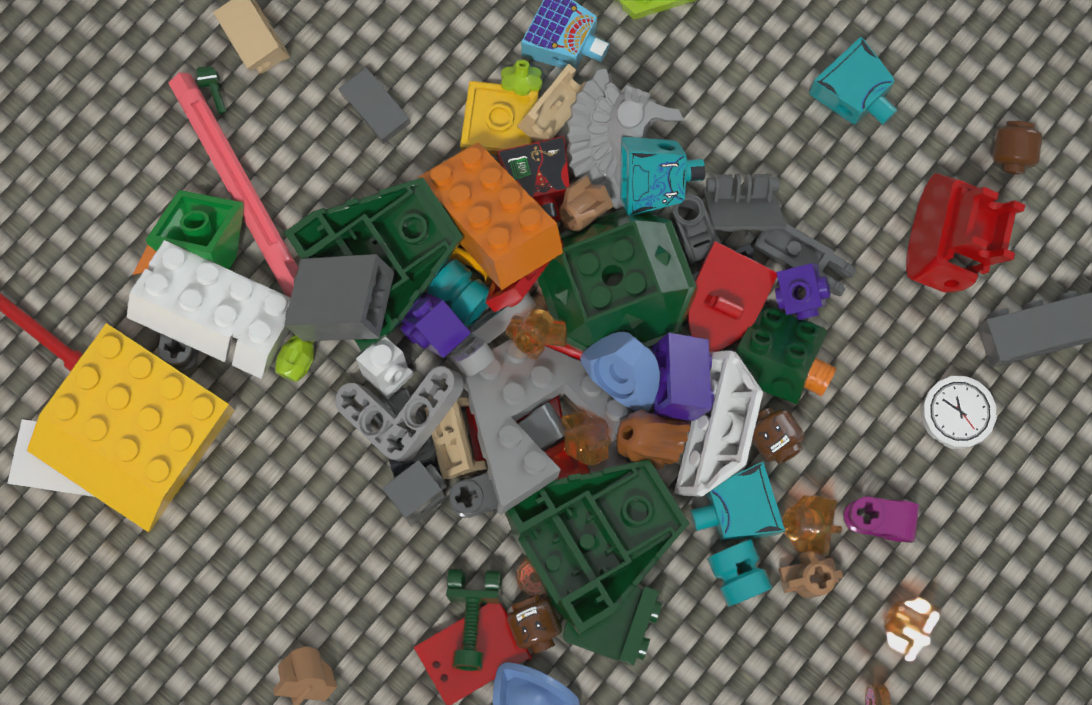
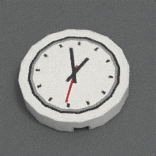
[921,376,997,449]

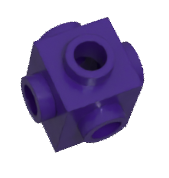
[775,263,831,320]

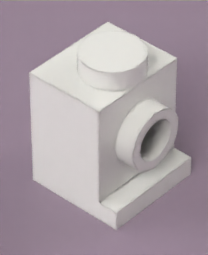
[356,337,414,399]

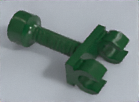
[446,568,502,671]

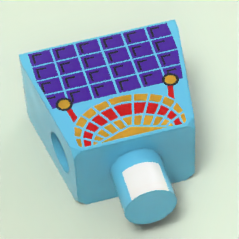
[521,0,610,69]

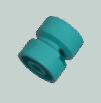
[426,259,490,327]
[707,539,773,607]

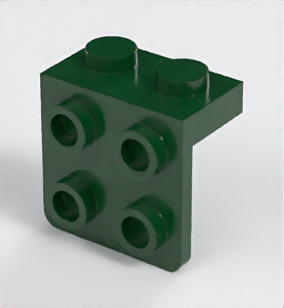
[736,305,827,405]
[563,586,663,666]

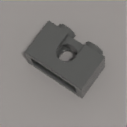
[382,460,447,527]

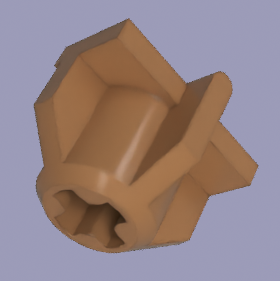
[559,175,613,232]
[778,551,843,599]
[273,646,337,705]

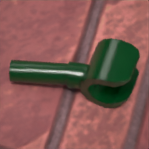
[197,66,227,115]

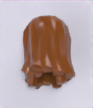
[616,410,690,470]

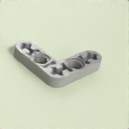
[446,292,536,376]
[335,366,464,462]

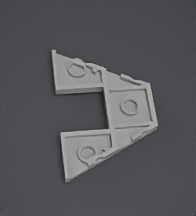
[461,335,654,515]

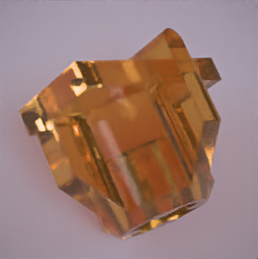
[506,309,567,360]
[561,410,611,465]
[782,495,842,555]
[883,597,941,662]

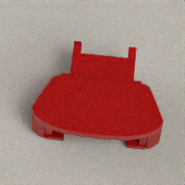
[906,173,1025,292]

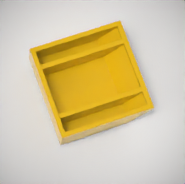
[27,323,235,532]

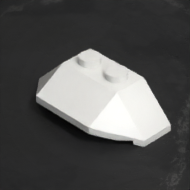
[674,351,763,496]

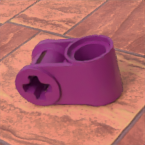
[843,497,919,543]

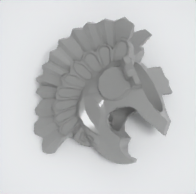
[566,69,684,210]

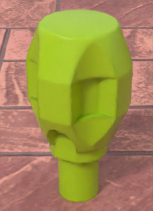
[275,335,315,383]

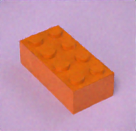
[418,142,563,290]

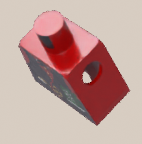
[498,136,569,223]

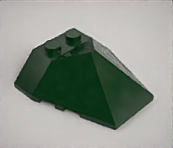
[284,177,464,352]
[505,460,690,634]

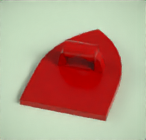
[688,241,777,352]

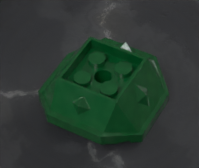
[538,208,698,353]

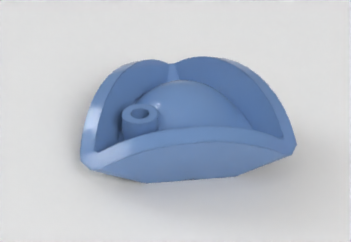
[580,332,660,412]
[493,662,580,705]

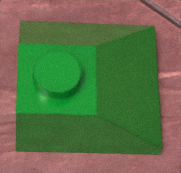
[146,190,244,269]

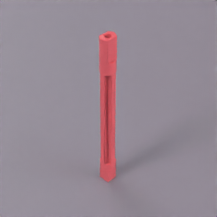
[168,72,298,298]

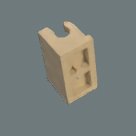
[213,0,290,74]
[517,64,586,142]
[425,397,488,479]

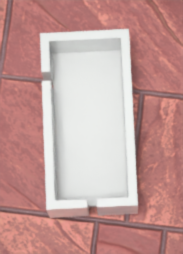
[127,240,291,379]

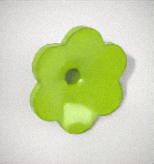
[501,60,542,96]

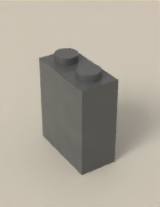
[284,254,394,341]

